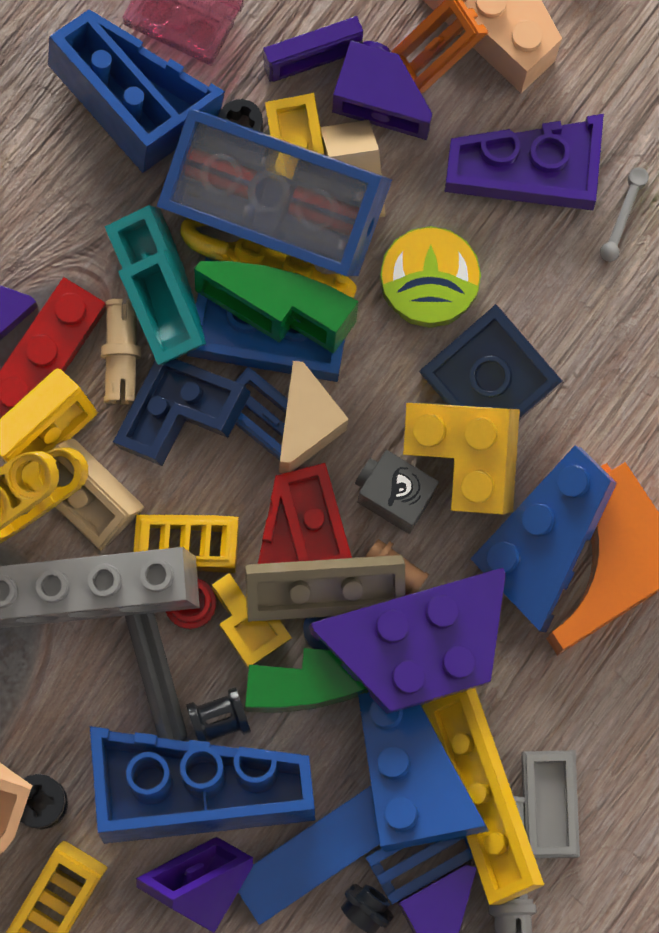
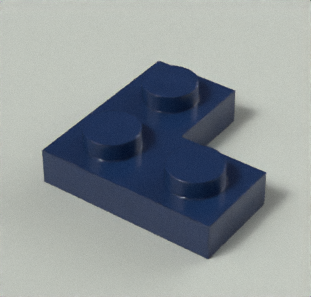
[113,359,251,466]

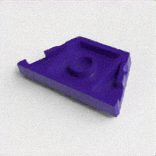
[309,568,506,714]

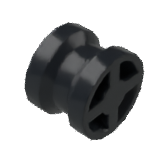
[20,774,68,830]

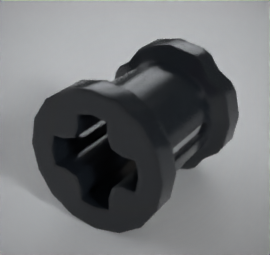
[186,687,251,742]

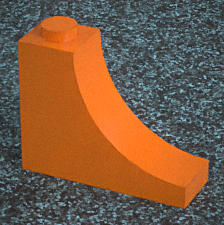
[546,462,659,656]

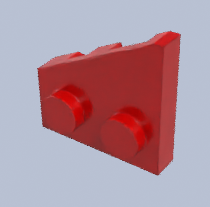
[258,463,352,564]

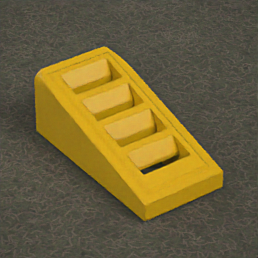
[133,514,239,573]
[6,841,108,933]

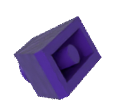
[332,40,433,140]

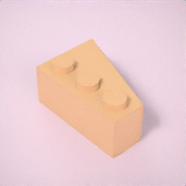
[423,0,562,93]

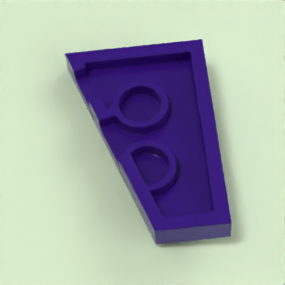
[444,114,604,211]

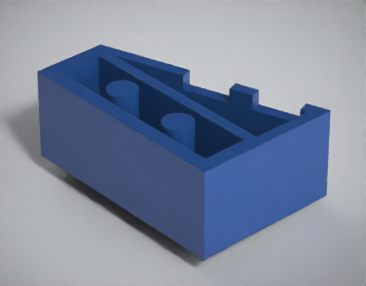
[48,9,225,173]

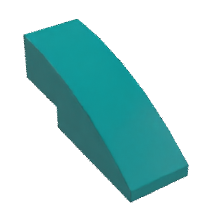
[104,205,206,365]

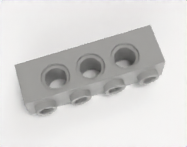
[0,547,200,629]

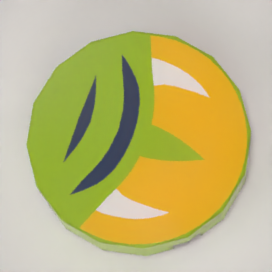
[380,226,481,328]

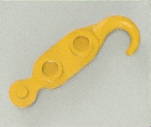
[180,218,357,298]

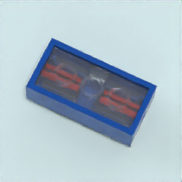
[157,108,392,276]

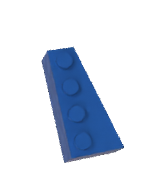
[90,726,316,844]

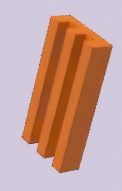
[391,0,489,93]

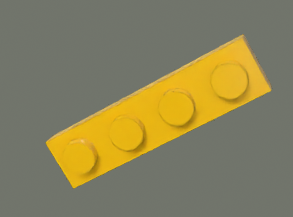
[422,688,544,905]

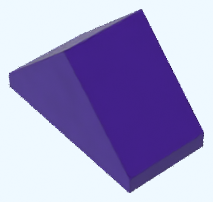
[136,837,253,933]
[397,865,476,933]

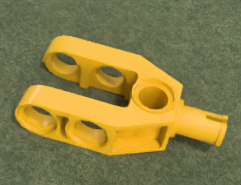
[0,448,88,544]

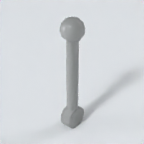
[600,167,649,262]

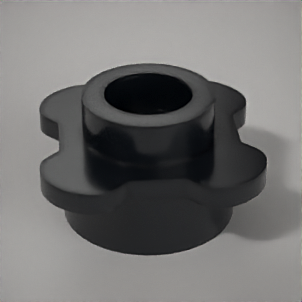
[341,883,394,933]

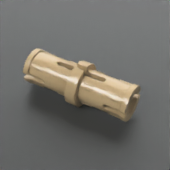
[101,299,141,405]

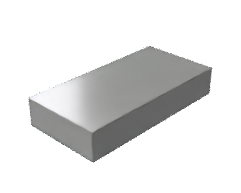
[521,750,580,859]

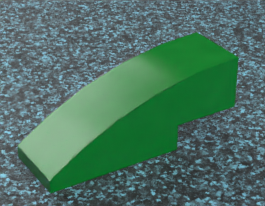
[194,261,359,354]
[245,648,369,713]

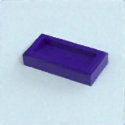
[263,16,363,82]

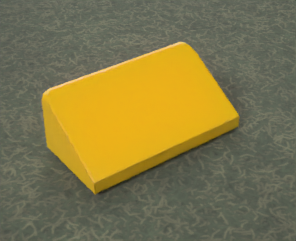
[0,368,98,468]

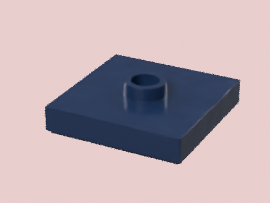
[419,304,564,421]

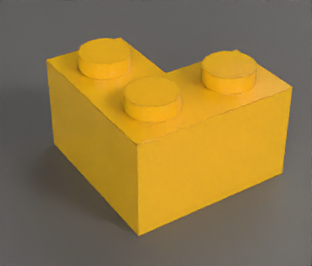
[403,403,520,515]

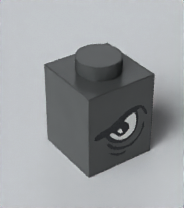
[355,450,439,534]

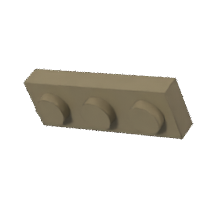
[245,555,405,622]

